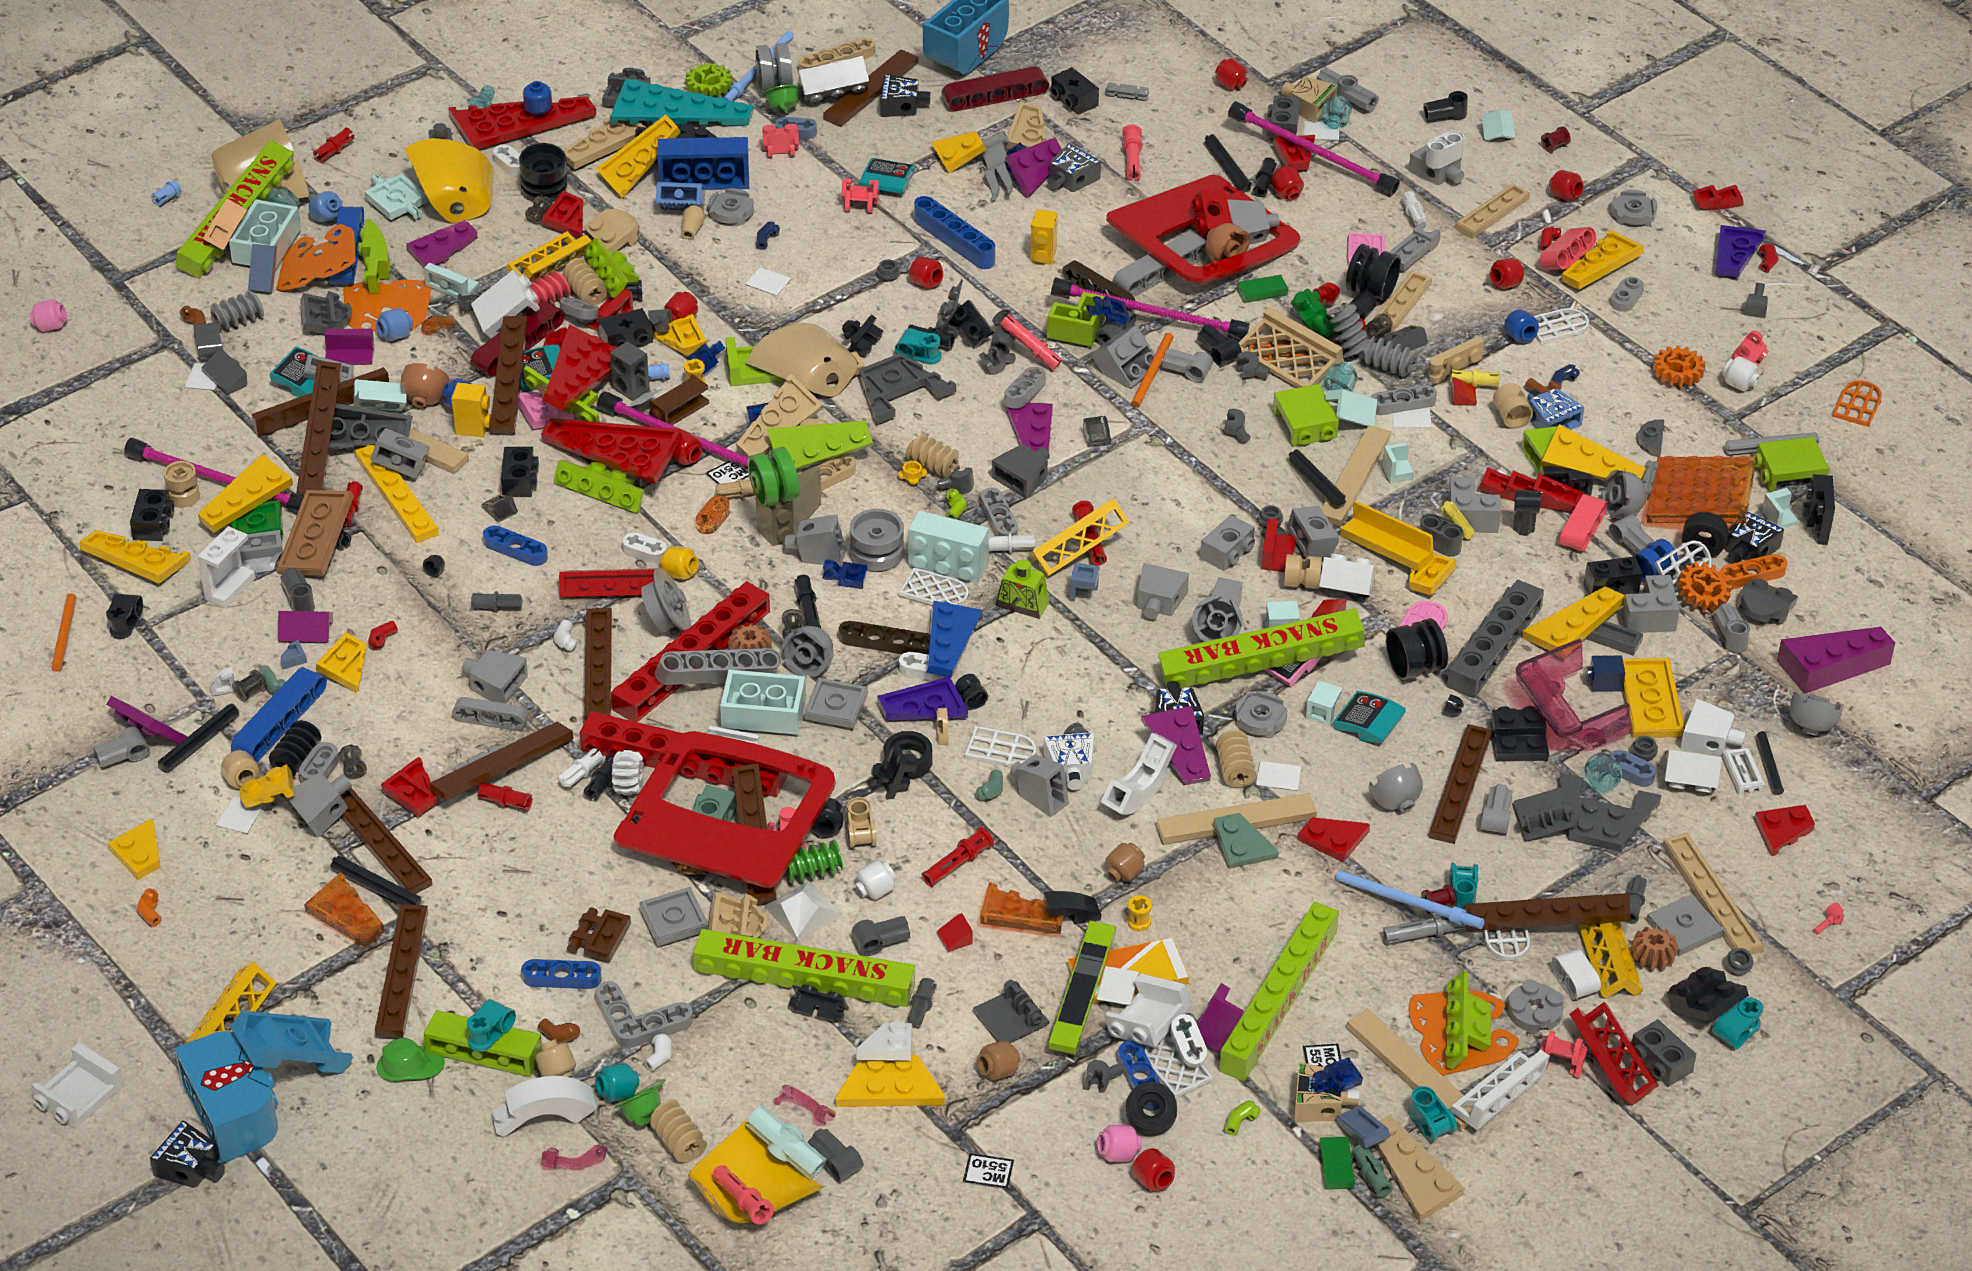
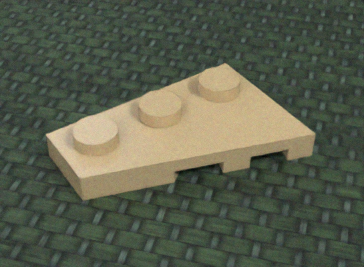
[1005,101,1047,151]

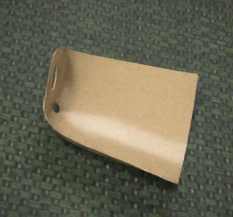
[211,119,309,202]
[746,322,857,397]

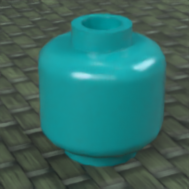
[595,1063,639,1102]

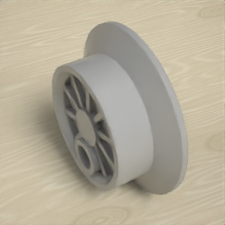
[641,567,691,632]

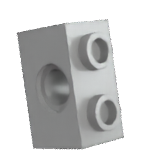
[370,428,430,479]
[1287,506,1339,558]
[1200,515,1255,571]

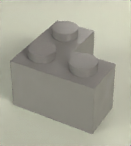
[1448,476,1501,533]
[1622,575,1680,633]

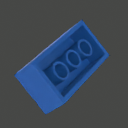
[657,137,749,190]

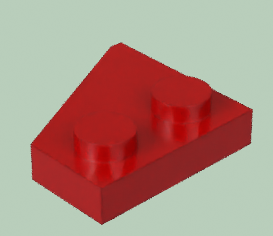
[1273,135,1315,171]
[381,757,438,817]
[1754,804,1815,856]
[1298,817,1370,863]

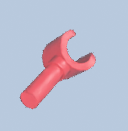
[1813,903,1844,935]

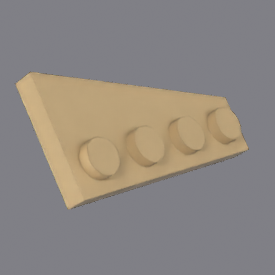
[563,117,646,169]
[736,373,823,457]
[1374,1115,1464,1222]

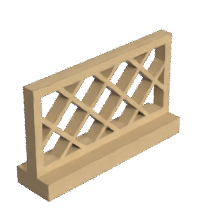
[1239,307,1344,388]

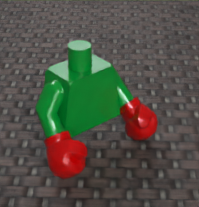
[1291,282,1366,340]

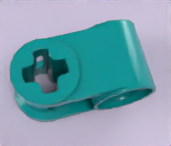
[895,328,942,365]
[1449,863,1478,909]
[1712,997,1763,1049]
[467,999,516,1052]
[1408,1086,1457,1143]

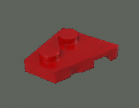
[542,191,583,239]

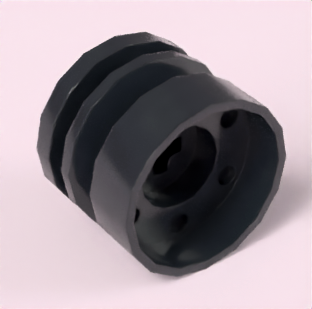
[519,143,567,203]
[1346,244,1401,301]
[1385,618,1448,680]

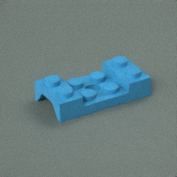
[231,1010,353,1074]

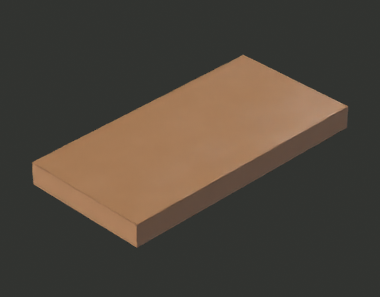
[277,490,354,576]

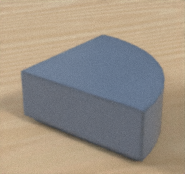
[281,640,307,670]

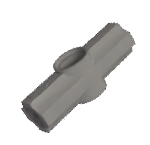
[1316,67,1379,112]

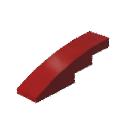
[1478,467,1584,511]

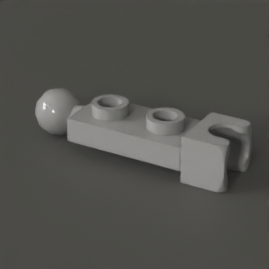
[1390,222,1440,271]

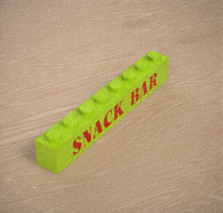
[175,140,295,279]
[1158,608,1365,688]
[1219,901,1339,1082]
[693,929,915,1007]

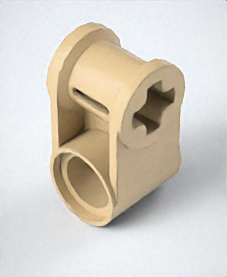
[847,797,877,848]

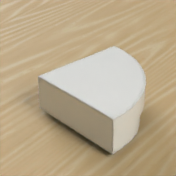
[209,667,236,696]

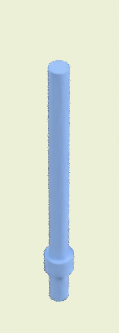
[723,31,794,101]
[1336,870,1485,929]

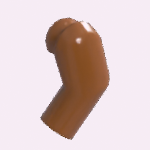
[538,1018,580,1043]

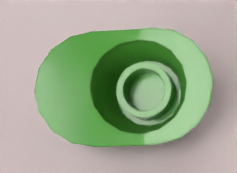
[764,85,801,113]
[376,1038,445,1081]
[614,1079,666,1126]

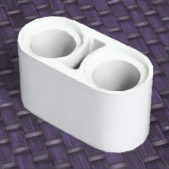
[1425,130,1464,169]
[1551,949,1601,1000]

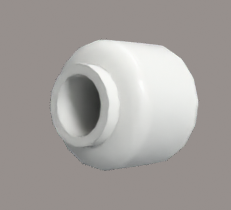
[1723,356,1760,391]
[855,860,897,900]

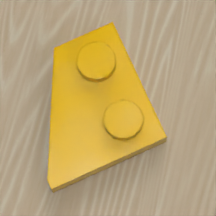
[931,131,987,173]
[652,314,708,356]
[1409,553,1457,596]
[316,632,367,693]
[240,764,294,808]
[108,818,161,880]

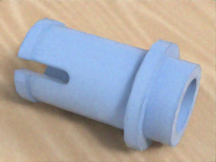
[151,181,181,206]
[648,362,670,381]

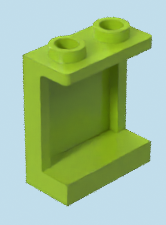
[725,337,786,386]
[1273,384,1339,447]
[1753,436,1829,492]

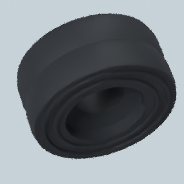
[1681,512,1728,557]
[1126,1082,1177,1136]

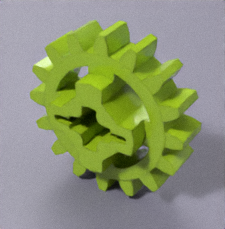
[685,62,733,97]

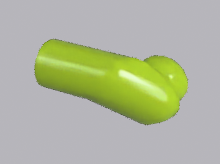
[946,489,967,520]
[1224,1101,1261,1136]

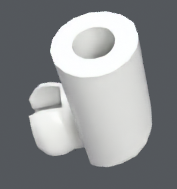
[554,620,577,651]
[644,1033,672,1072]

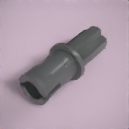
[471,591,523,611]
[1625,875,1647,924]
[907,978,937,1026]

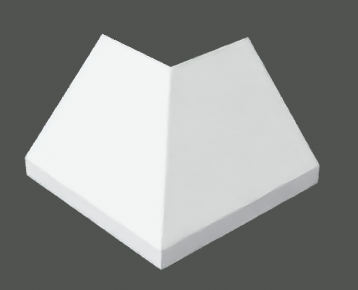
[765,881,841,941]

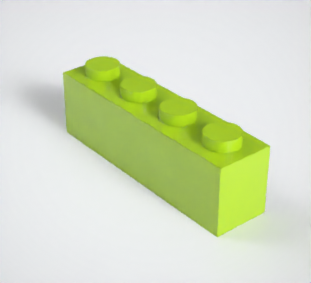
[423,1010,542,1077]

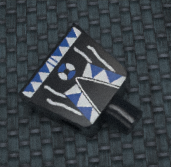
[880,74,931,117]
[1726,509,1784,563]
[1155,681,1204,734]
[150,1120,225,1188]

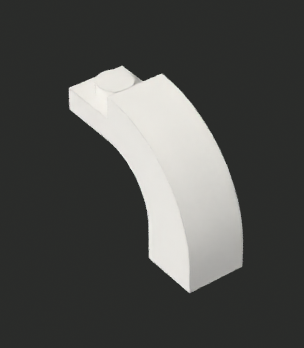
[1101,733,1177,814]
[492,1076,597,1137]

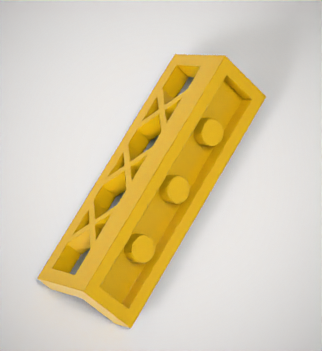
[505,231,592,282]
[1029,498,1130,576]
[1578,922,1644,999]
[184,961,277,1044]

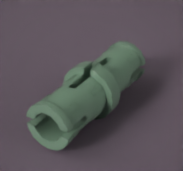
[1352,1144,1393,1197]

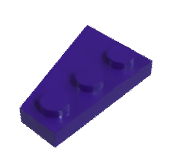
[1715,225,1766,277]
[877,677,968,720]

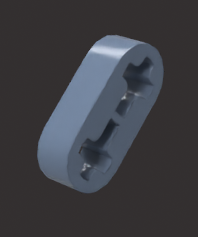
[775,117,817,139]
[1608,750,1656,787]

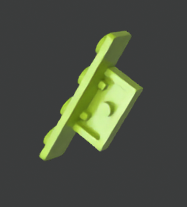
[584,238,639,298]
[523,366,600,422]
[554,460,644,513]
[1445,970,1491,1070]

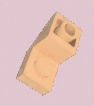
[203,199,247,250]

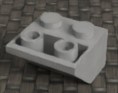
[1091,325,1155,388]

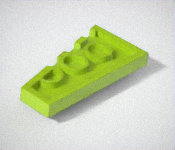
[767,421,874,471]

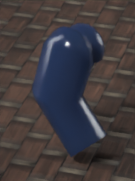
[756,221,780,250]
[1549,364,1580,385]

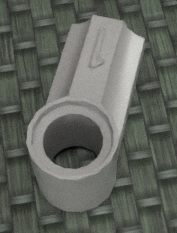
[1162,348,1213,383]
[1608,514,1654,553]
[1714,603,1750,653]
[93,727,150,768]
[1481,784,1512,834]

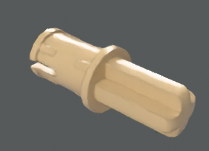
[715,479,754,499]

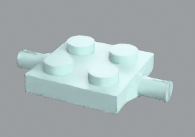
[364,173,428,220]

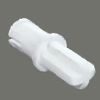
[1402,191,1426,226]
[989,533,1036,553]
[558,748,603,788]

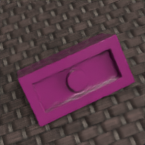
[324,329,375,365]
[278,611,333,642]
[1196,983,1244,1052]

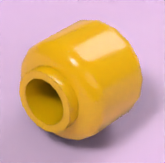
[660,546,699,580]

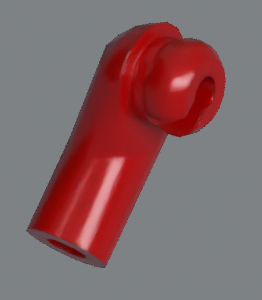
[368,620,398,649]

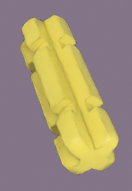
[1441,501,1475,540]

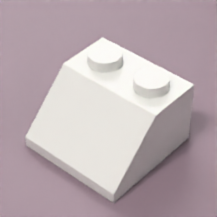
[1664,749,1722,793]

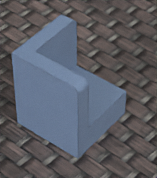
[1070,563,1100,601]

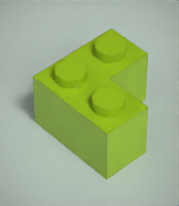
[1047,292,1105,347]

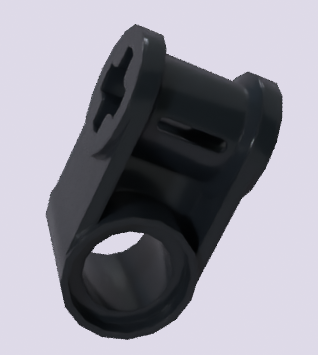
[106,593,143,639]

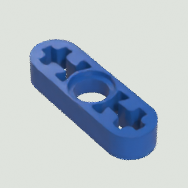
[483,526,548,566]
[521,959,602,989]
[1118,1041,1160,1111]

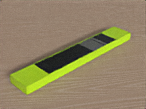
[1049,921,1116,1055]

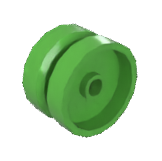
[747,447,800,508]

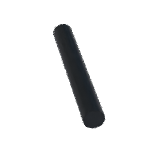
[1756,731,1784,795]

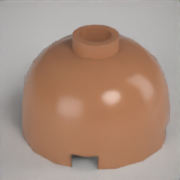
[1205,223,1250,262]
[400,363,449,408]

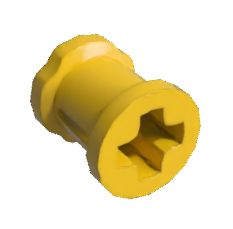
[683,359,706,383]
[1127,895,1152,931]

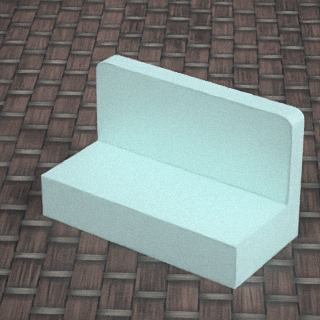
[424,263,478,301]
[354,379,406,412]
[1325,389,1377,427]

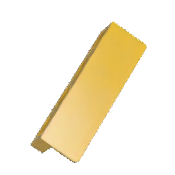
[1340,501,1434,571]

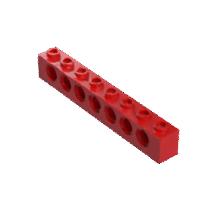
[611,581,770,722]
[579,711,788,798]

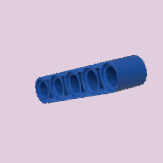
[914,196,996,269]
[329,207,364,285]
[231,667,327,762]

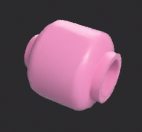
[30,299,67,332]
[1097,1125,1142,1162]

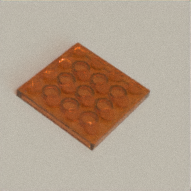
[1646,456,1756,523]

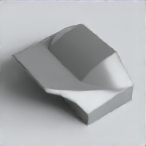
[239,530,283,574]

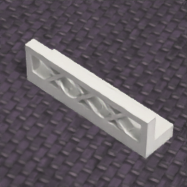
[1451,1050,1550,1130]

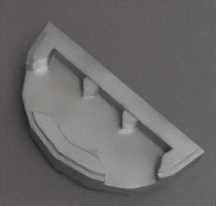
[1638,420,1664,457]

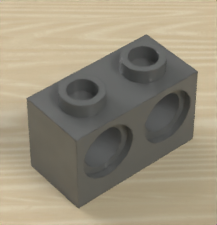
[1266,96,1300,140]
[610,341,650,401]
[1632,1019,1697,1087]

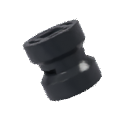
[955,674,989,710]

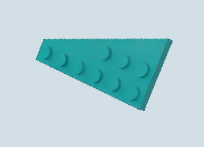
[609,79,754,125]

